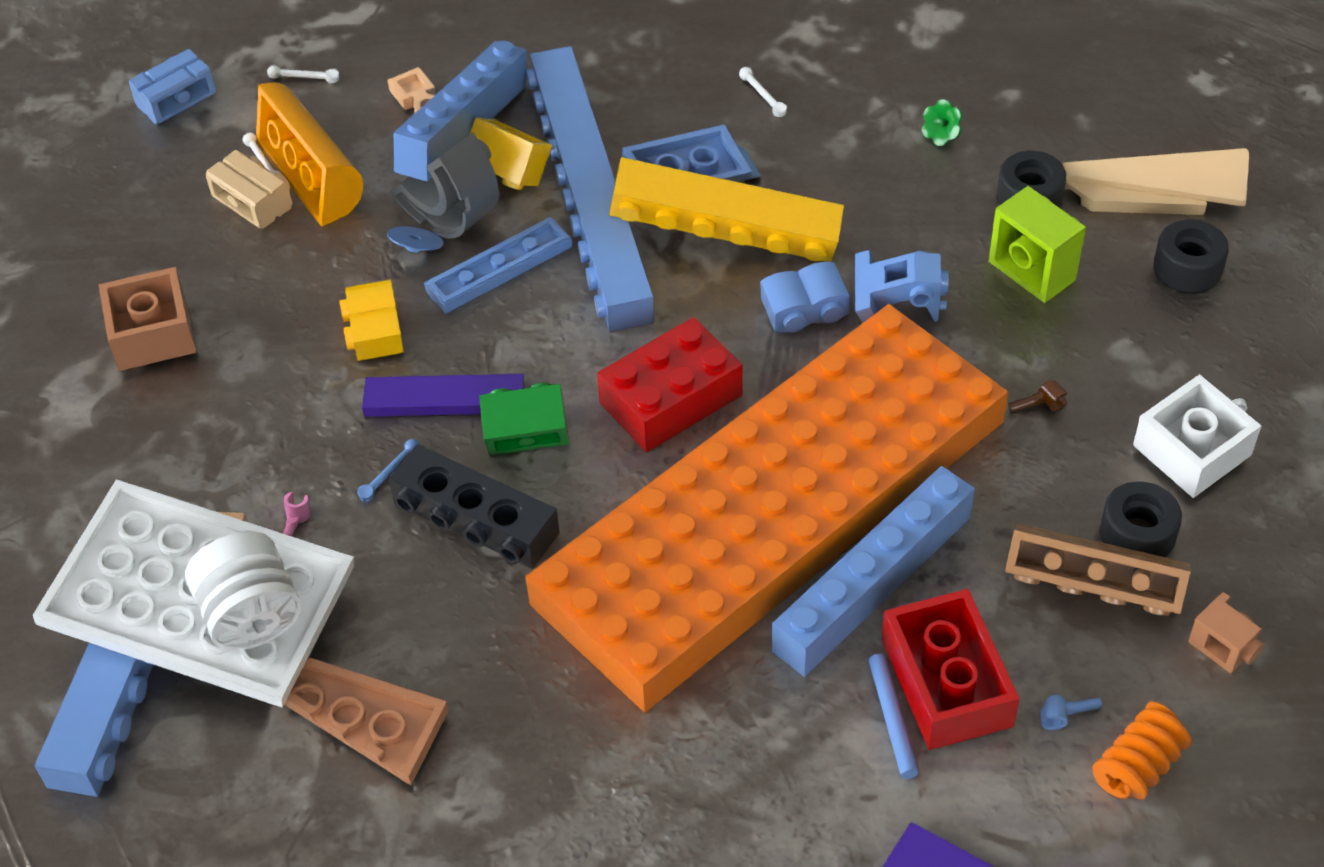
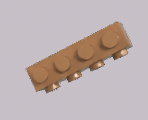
[1005,523,1191,616]

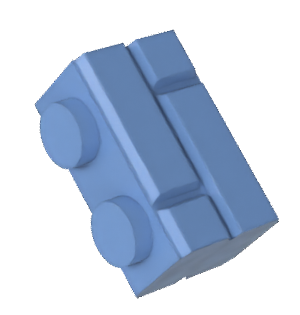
[129,49,216,125]

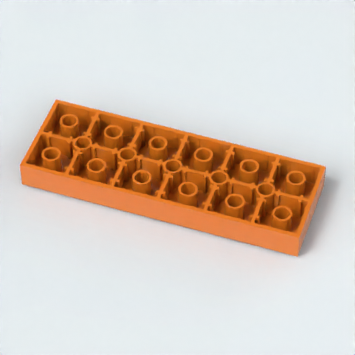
[525,304,1009,713]

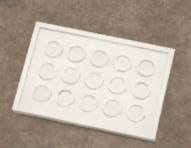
[33,479,354,708]

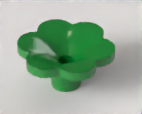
[922,99,963,146]

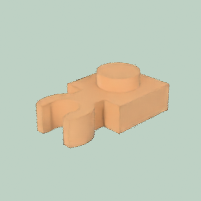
[388,67,436,113]

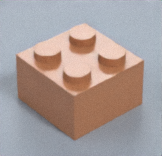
[98,267,197,371]

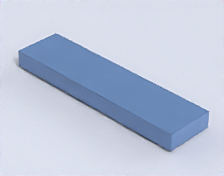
[424,217,572,314]

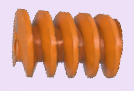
[1092,701,1192,800]

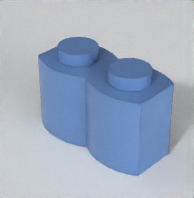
[760,262,849,333]

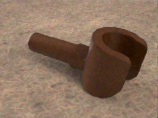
[1008,380,1067,413]

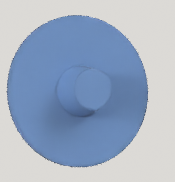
[387,226,443,253]

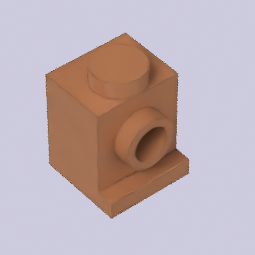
[1188,592,1265,674]

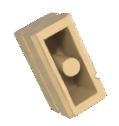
[205,150,292,230]

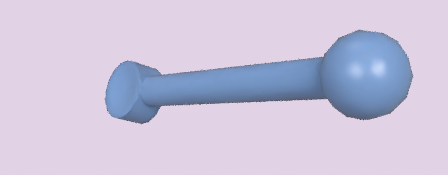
[357,439,420,502]

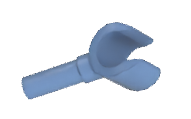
[1040,695,1102,730]

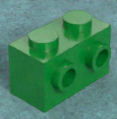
[479,382,569,456]

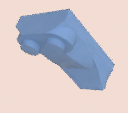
[622,125,762,182]

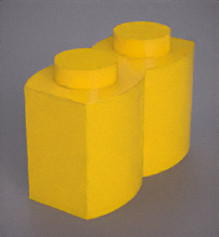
[339,279,404,361]

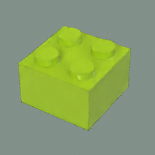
[988,186,1086,303]

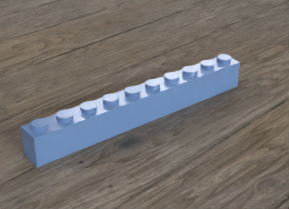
[526,46,654,332]

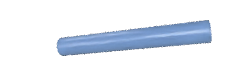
[868,654,919,779]

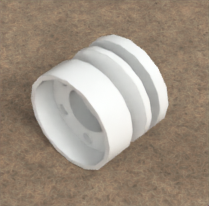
[185,531,302,651]

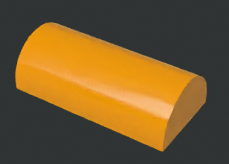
[256,83,364,227]

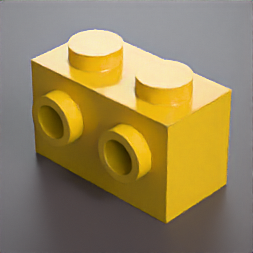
[469,117,552,190]

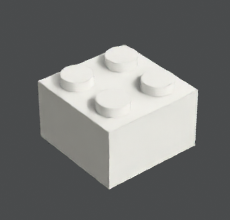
[1133,374,1261,498]

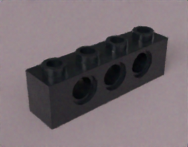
[389,444,560,569]

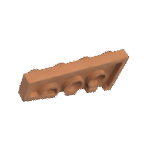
[284,657,449,785]

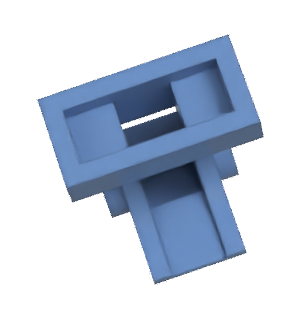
[855,250,949,323]

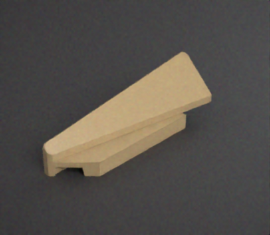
[1062,148,1249,215]

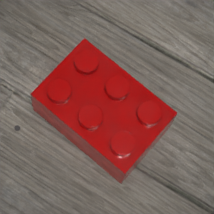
[597,317,743,453]
[881,588,1020,751]

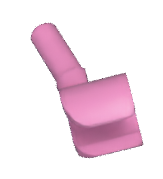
[283,492,311,537]

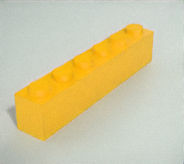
[609,157,844,262]

